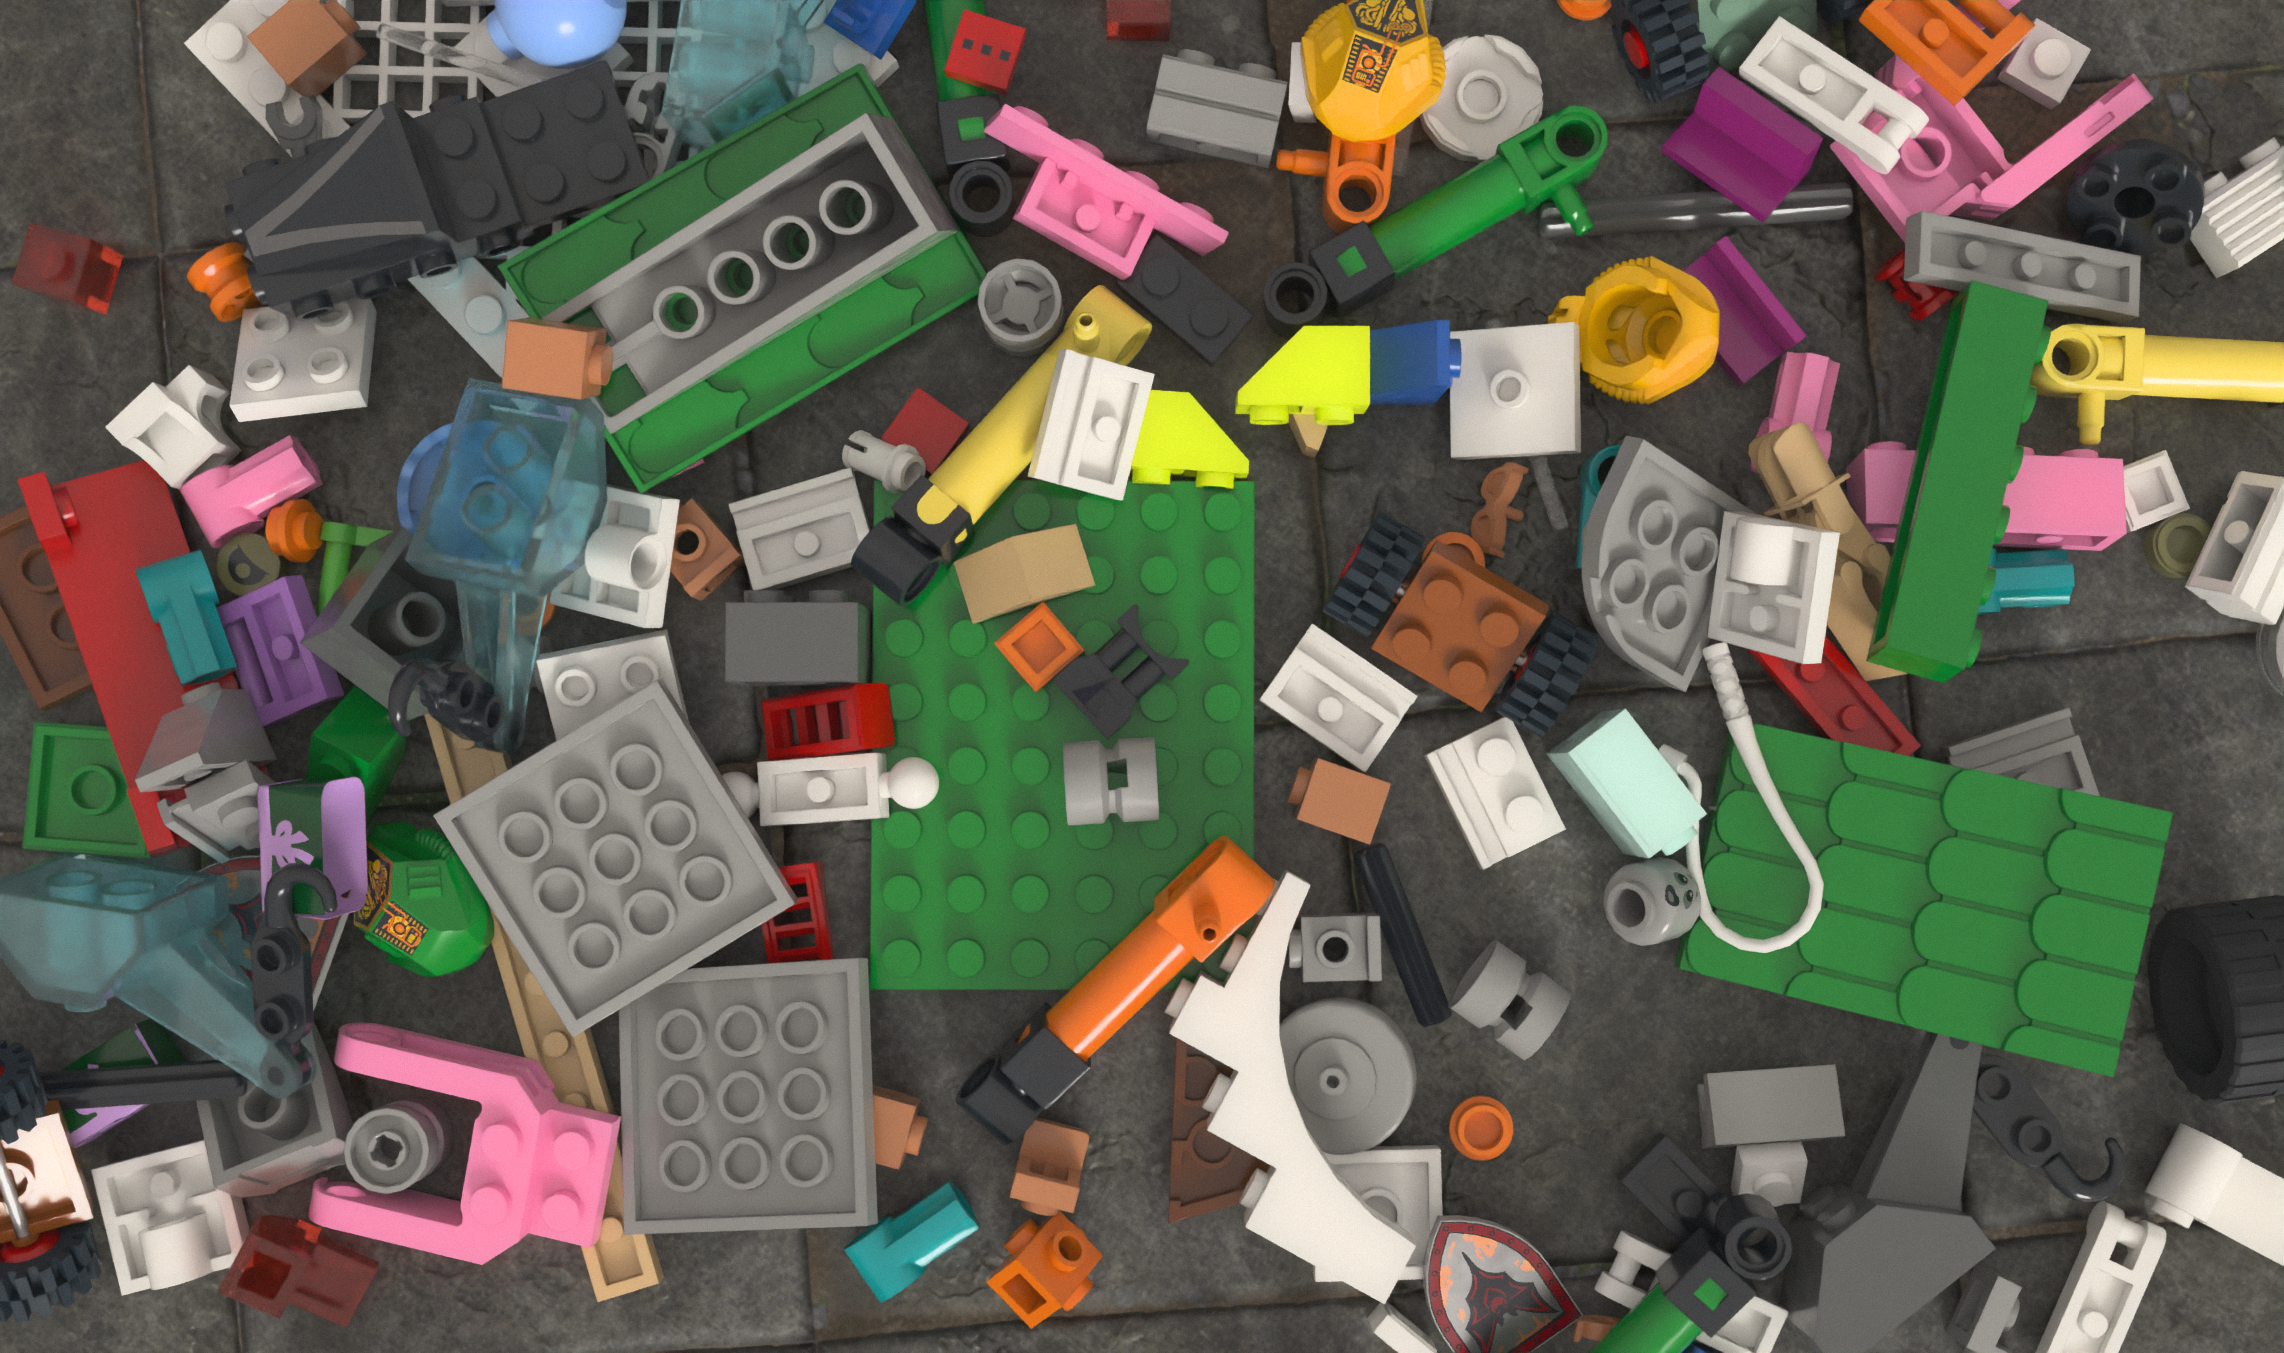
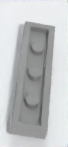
[1904,211,2141,323]

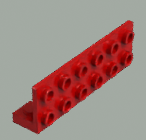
[17,460,270,858]

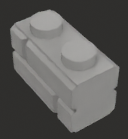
[1146,49,1288,169]

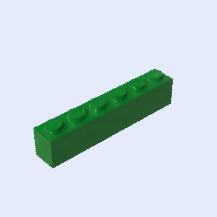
[1866,280,2051,683]

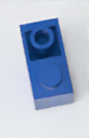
[1370,320,1462,405]

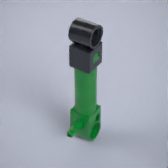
[923,0,1016,237]
[1263,105,1608,339]
[1587,1193,1792,1353]

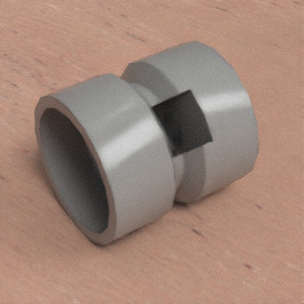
[978,258,1064,357]
[1063,737,1159,825]
[1448,940,1571,1060]
[344,1096,455,1194]

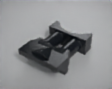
[1053,604,1189,739]

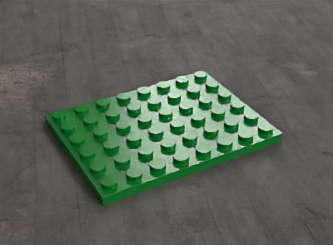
[870,480,1255,991]

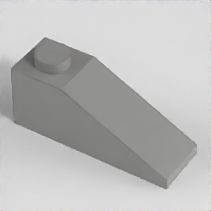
[135,682,277,793]

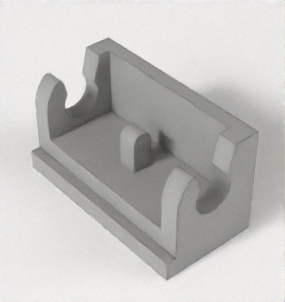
[1697,1064,1845,1149]

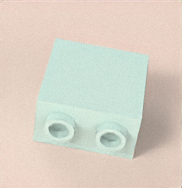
[1546,708,1707,858]

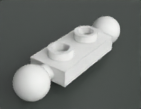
[722,753,939,826]

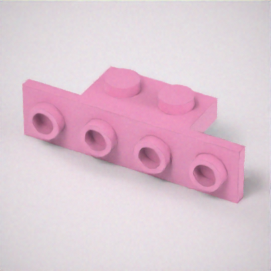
[984,104,1229,280]

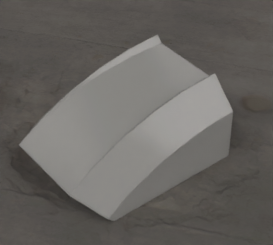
[196,1021,353,1198]

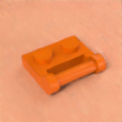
[1858,0,2036,107]

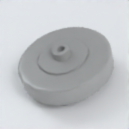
[1279,997,1417,1155]

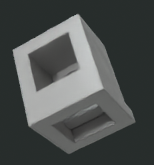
[1287,912,1382,982]

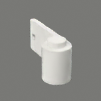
[2144,1123,2284,1266]

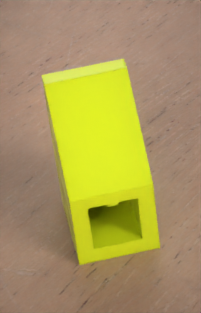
[1235,326,1370,425]
[1130,390,1249,490]

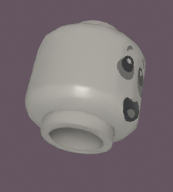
[1603,857,1701,946]

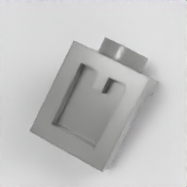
[1945,1264,2022,1353]

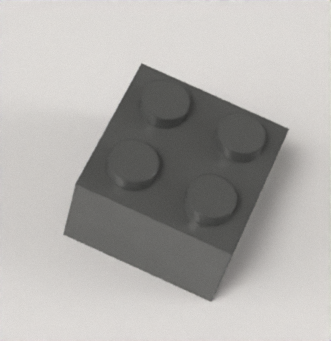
[300,527,505,721]
[725,590,872,686]

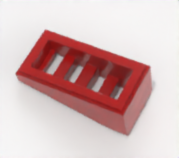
[761,683,895,761]
[761,861,835,964]

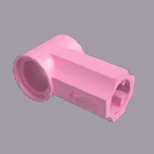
[1751,352,1840,473]
[180,435,323,548]

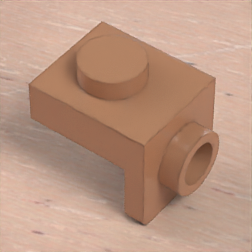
[1010,1117,1090,1216]

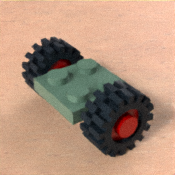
[1610,0,1874,103]

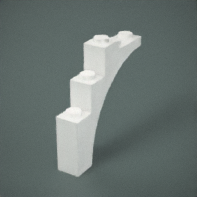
[1164,870,1416,1304]

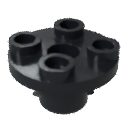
[2067,138,2205,255]

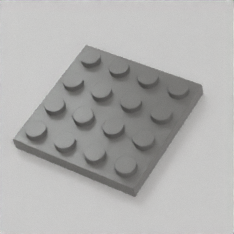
[433,678,798,1037]
[619,958,878,1235]

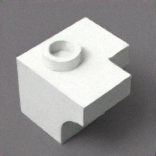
[106,365,242,490]

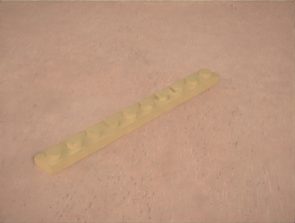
[424,666,664,1302]

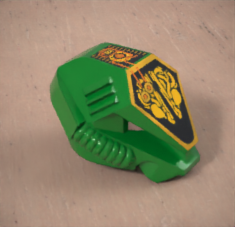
[354,822,494,977]

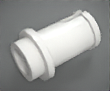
[842,430,926,494]

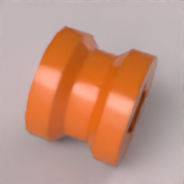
[187,242,262,322]

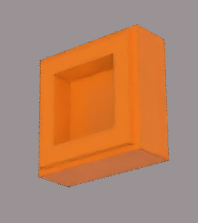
[994,602,1085,693]

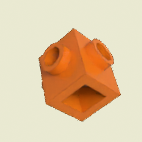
[986,1210,1103,1329]

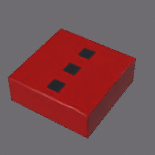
[944,9,1027,96]

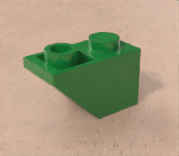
[305,686,411,830]

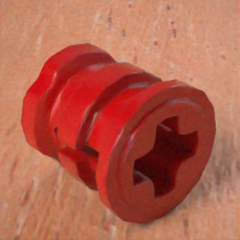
[1873,247,1958,323]

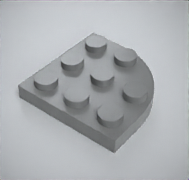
[1582,436,1758,692]

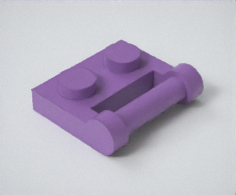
[216,575,344,731]

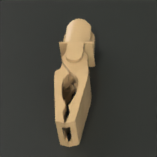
[1748,422,1908,681]

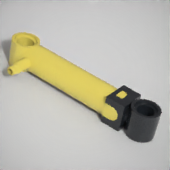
[851,285,1153,607]

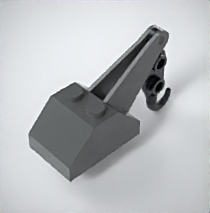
[1780,1031,2126,1353]

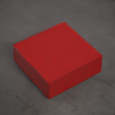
[881,387,970,475]

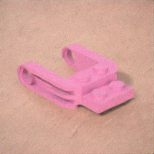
[1829,0,2154,243]
[308,1022,621,1265]

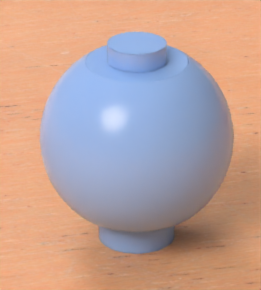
[486,0,627,69]

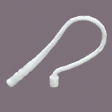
[1658,642,1824,953]

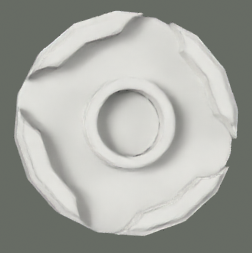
[1419,34,1543,163]

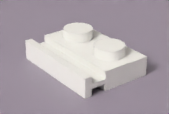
[1028,349,1154,501]
[728,467,871,590]
[1259,624,1418,773]
[1424,716,1566,870]

